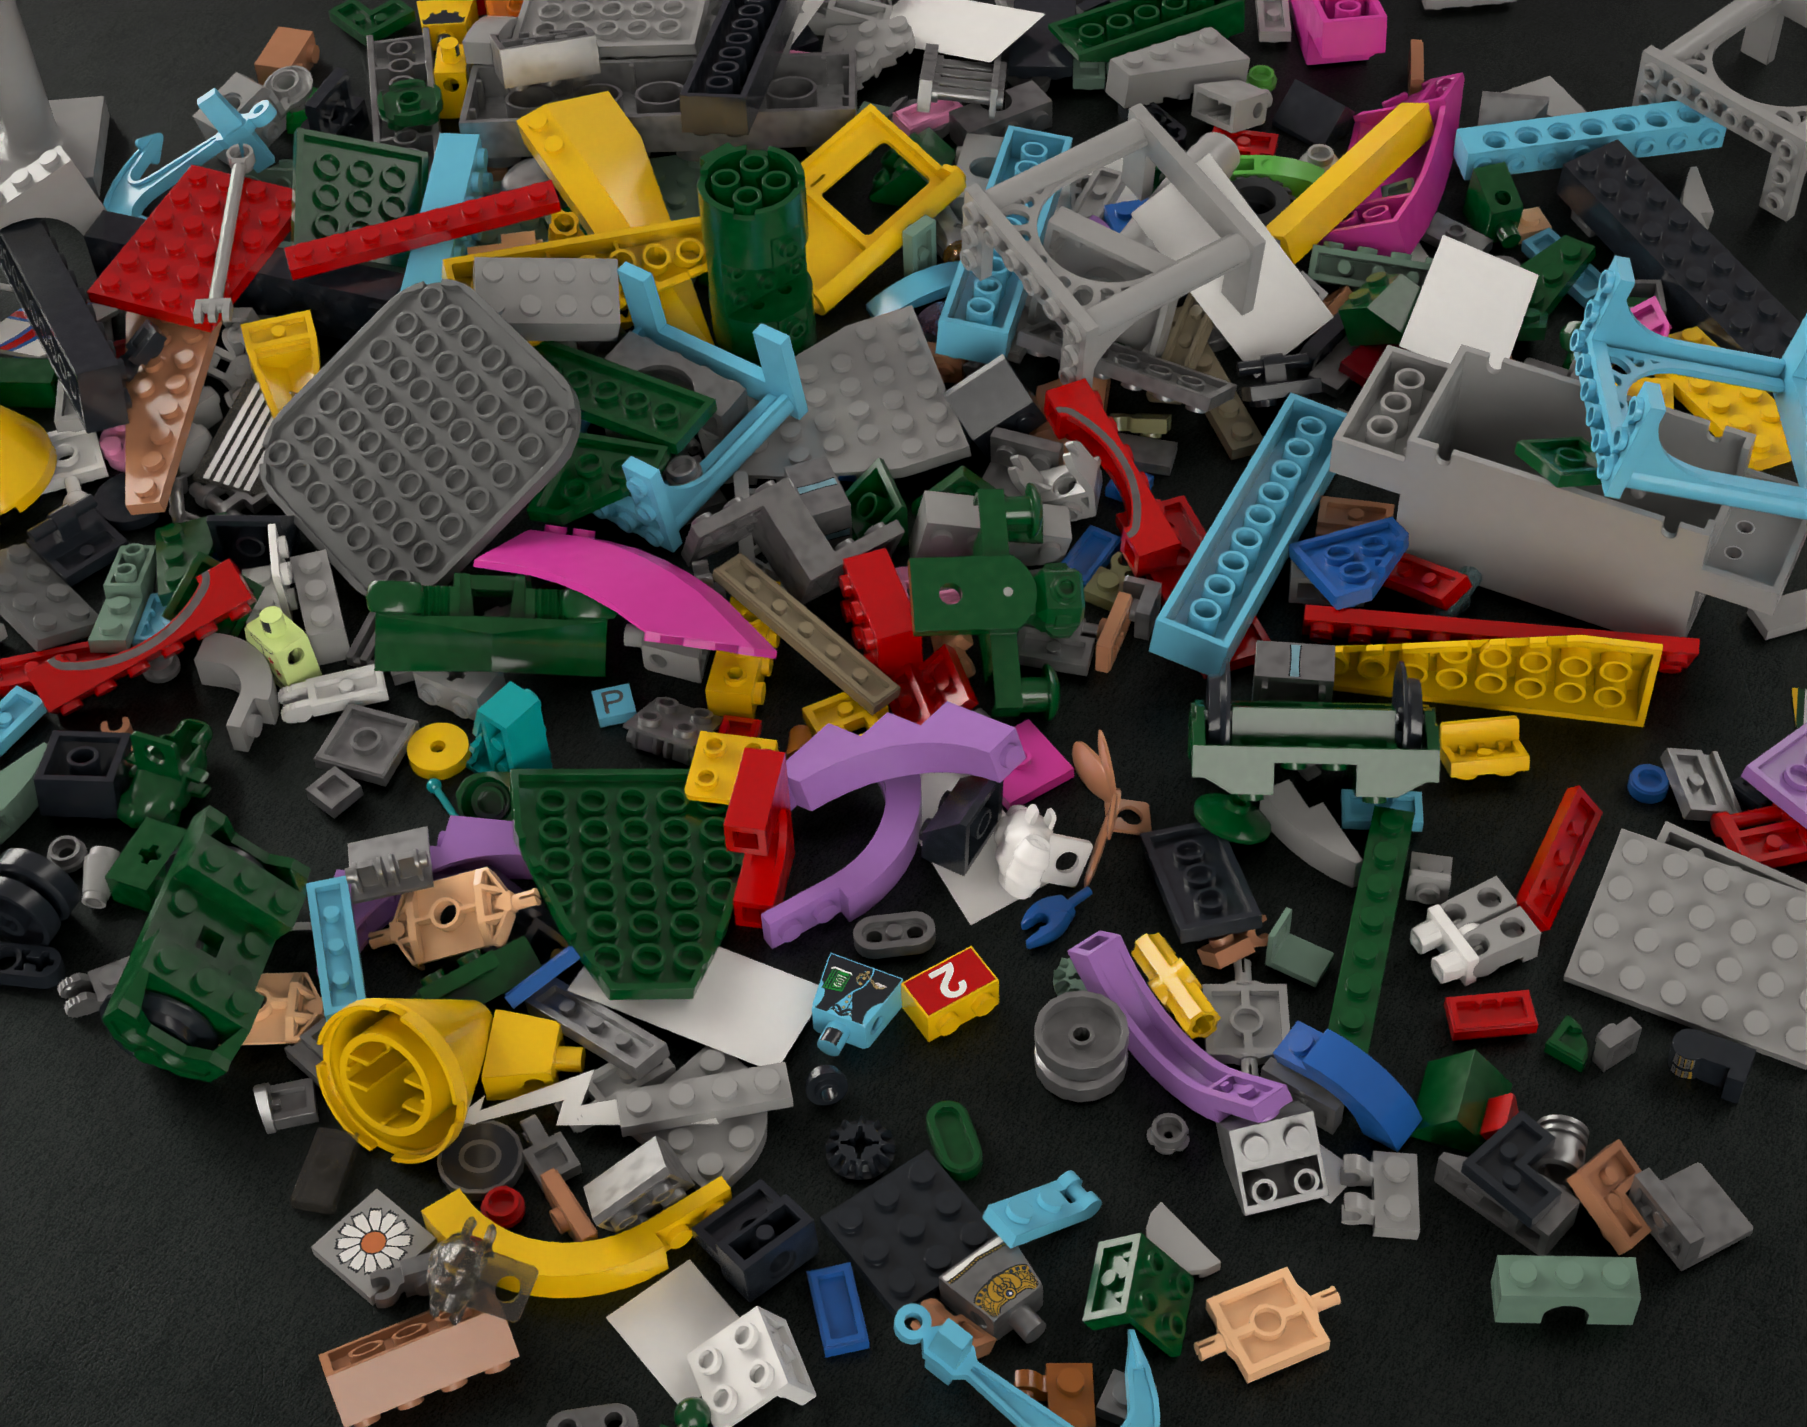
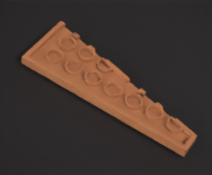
[125,311,223,515]

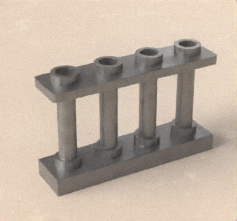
[917,43,1007,119]

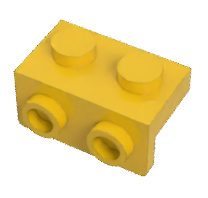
[1440,715,1530,780]

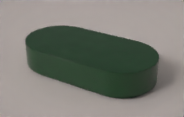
[926,1100,983,1181]

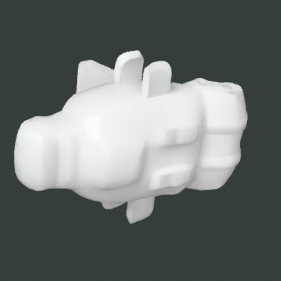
[994,804,1093,899]

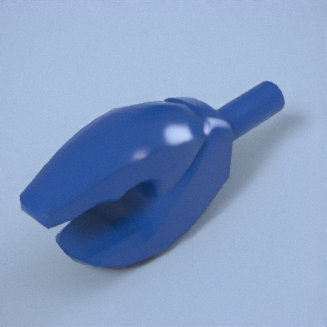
[1021,886,1093,949]

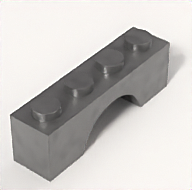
[605,331,748,439]

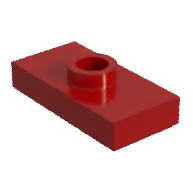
[1444,990,1538,1041]

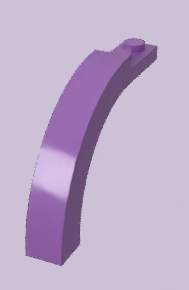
[761,774,922,949]
[1067,930,1293,1123]

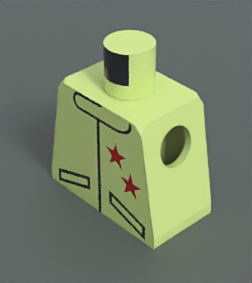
[244,606,322,689]

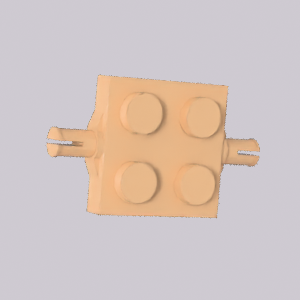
[1194,1267,1341,1384]

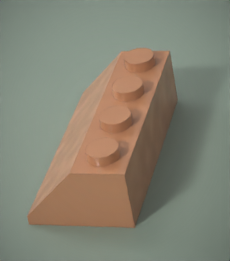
[318,1286,519,1427]

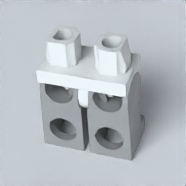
[1410,876,1541,986]

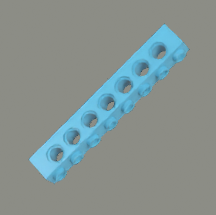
[1453,101,1726,180]

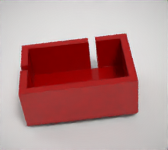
[838,548,923,678]

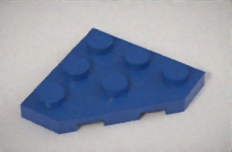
[1289,517,1409,610]

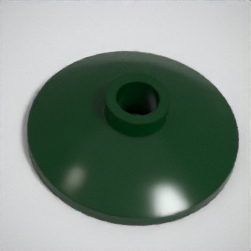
[1193,793,1271,844]

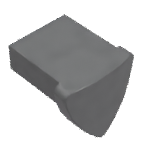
[253,1077,319,1134]

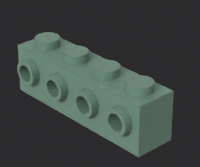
[1308,241,1434,290]

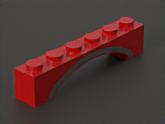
[1044,378,1182,578]
[26,559,257,716]

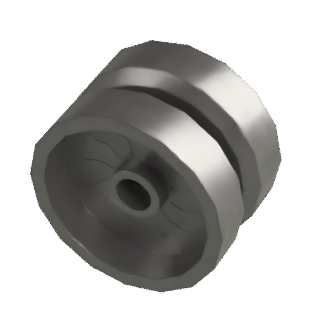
[1034,990,1129,1102]

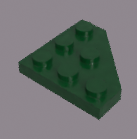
[527,432,671,525]

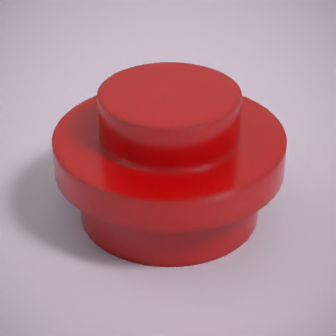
[481,1186,525,1229]

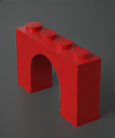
[723,747,795,929]

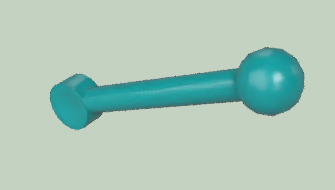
[426,778,459,816]

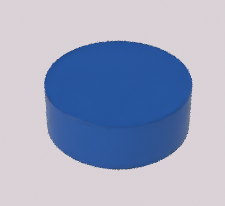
[1627,764,1670,804]

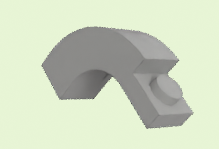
[194,633,280,752]

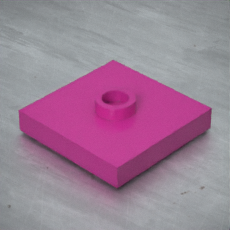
[1002,719,1074,810]

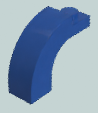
[1273,1021,1422,1152]

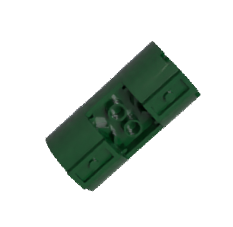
[697,142,817,368]

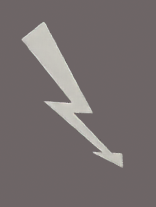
[464,1070,719,1126]

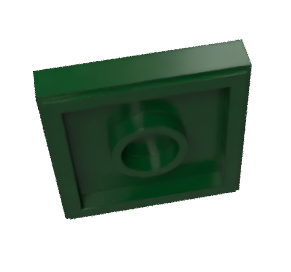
[1514,436,1602,488]

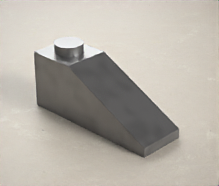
[1434,1152,1580,1256]

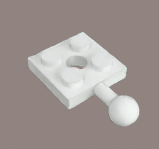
[41,429,108,506]

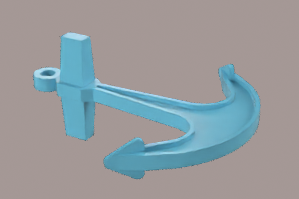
[103,88,277,219]
[893,1303,1160,1427]

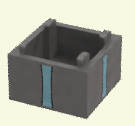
[781,456,853,549]
[1251,640,1335,703]

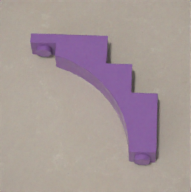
[786,701,1026,811]

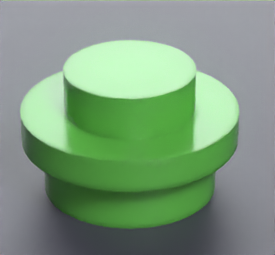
[1246,65,1277,91]

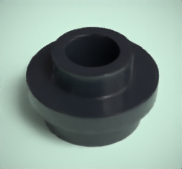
[805,1065,848,1105]

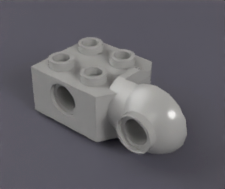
[193,65,313,165]

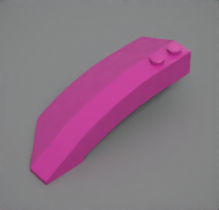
[1317,72,1465,257]
[473,524,777,659]

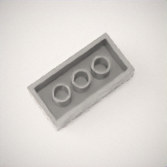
[473,257,621,341]

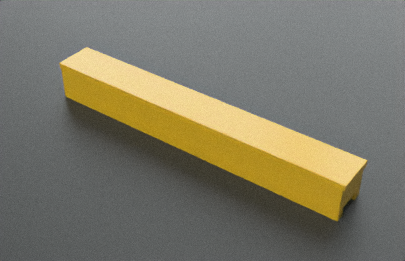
[1266,103,1435,265]

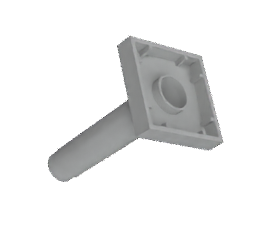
[0,0,110,197]
[1027,132,1240,358]

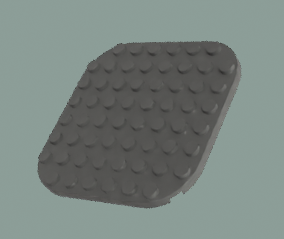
[259,279,581,597]

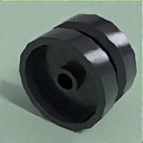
[0,848,81,947]

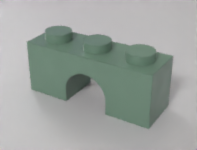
[1491,1255,1641,1325]

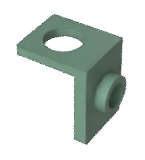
[1265,907,1334,987]

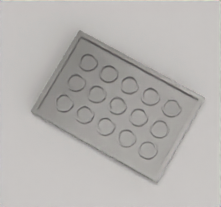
[1564,828,1807,1070]

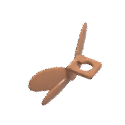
[1072,730,1152,888]

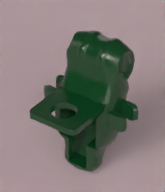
[117,719,213,829]

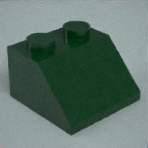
[1338,272,1422,346]

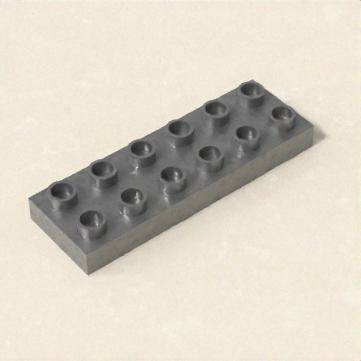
[459,51,857,168]

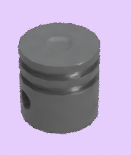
[1531,1115,1589,1188]

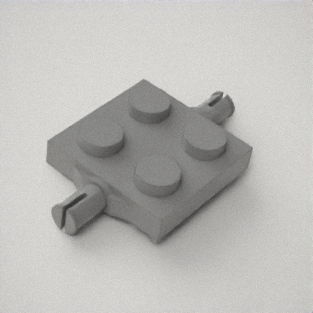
[1202,959,1290,1077]

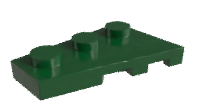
[1519,235,1596,316]
[155,512,228,606]

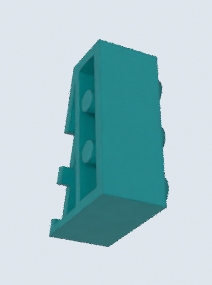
[466,681,553,774]

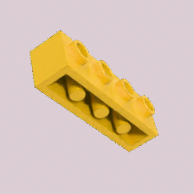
[705,581,781,719]

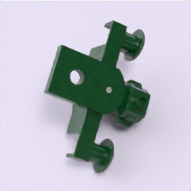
[907,483,1085,721]

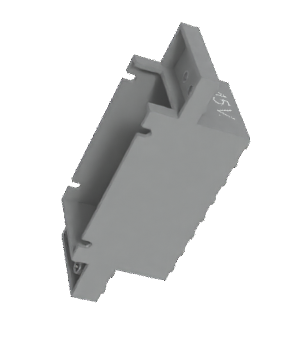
[1329,344,1807,637]

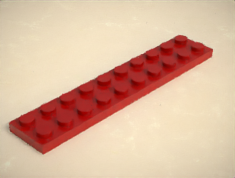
[1302,604,1700,673]

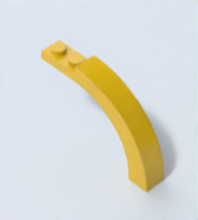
[421,1176,732,1298]

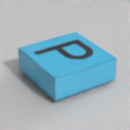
[591,683,637,728]

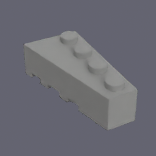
[909,490,1072,566]

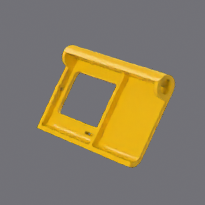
[801,103,966,316]

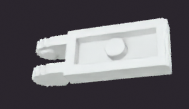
[278,664,389,724]

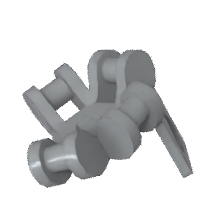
[207,326,262,412]

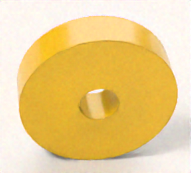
[407,723,471,780]

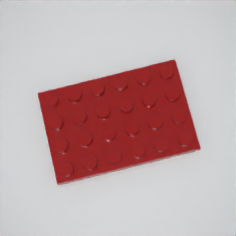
[87,165,292,333]

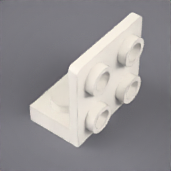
[242,523,299,625]
[687,1306,817,1427]

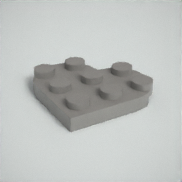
[822,16,916,90]

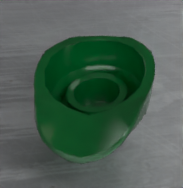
[455,771,512,821]

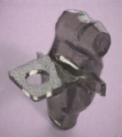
[426,1217,539,1325]

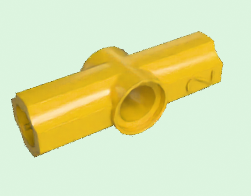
[1131,933,1221,1039]

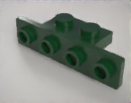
[407,936,542,1004]

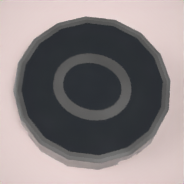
[437,1120,524,1201]

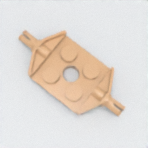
[368,867,541,971]
[219,972,325,1046]

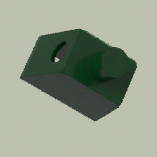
[1462,162,1523,248]

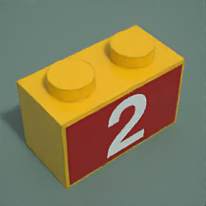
[901,946,999,1042]

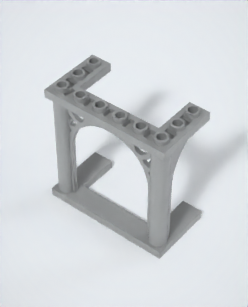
[1632,0,1807,221]
[960,103,1266,388]

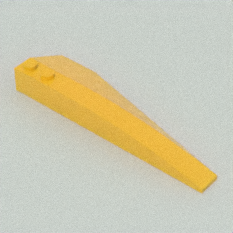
[516,91,714,345]
[441,216,708,346]
[1333,635,1663,727]

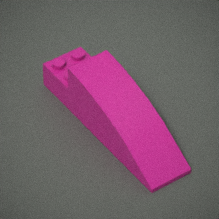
[1288,0,1387,65]

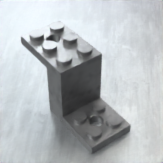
[681,478,905,605]

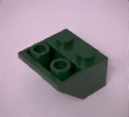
[868,127,956,206]

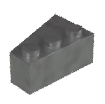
[489,27,601,91]

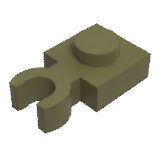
[1108,413,1172,439]
[1084,552,1135,611]

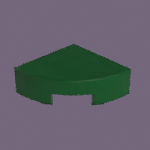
[1544,1015,1589,1072]

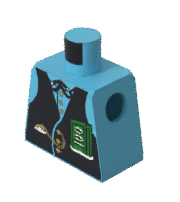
[812,953,903,1056]

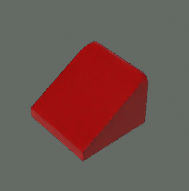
[1480,1093,1519,1140]

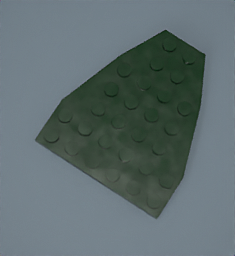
[509,769,745,1000]

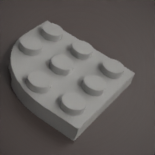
[631,1046,768,1190]

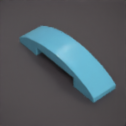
[866,261,960,318]

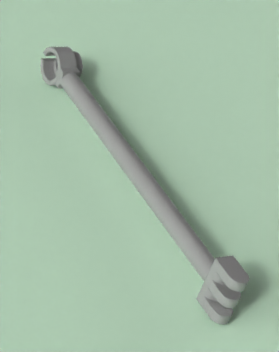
[193,144,256,324]

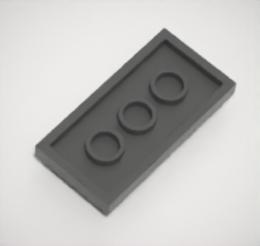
[0,543,98,652]

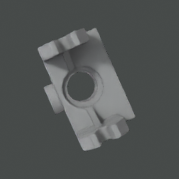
[1008,440,1103,522]

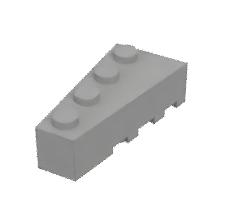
[1105,27,1250,108]

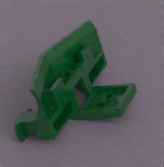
[366,573,617,677]

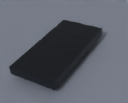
[1008,0,1076,80]

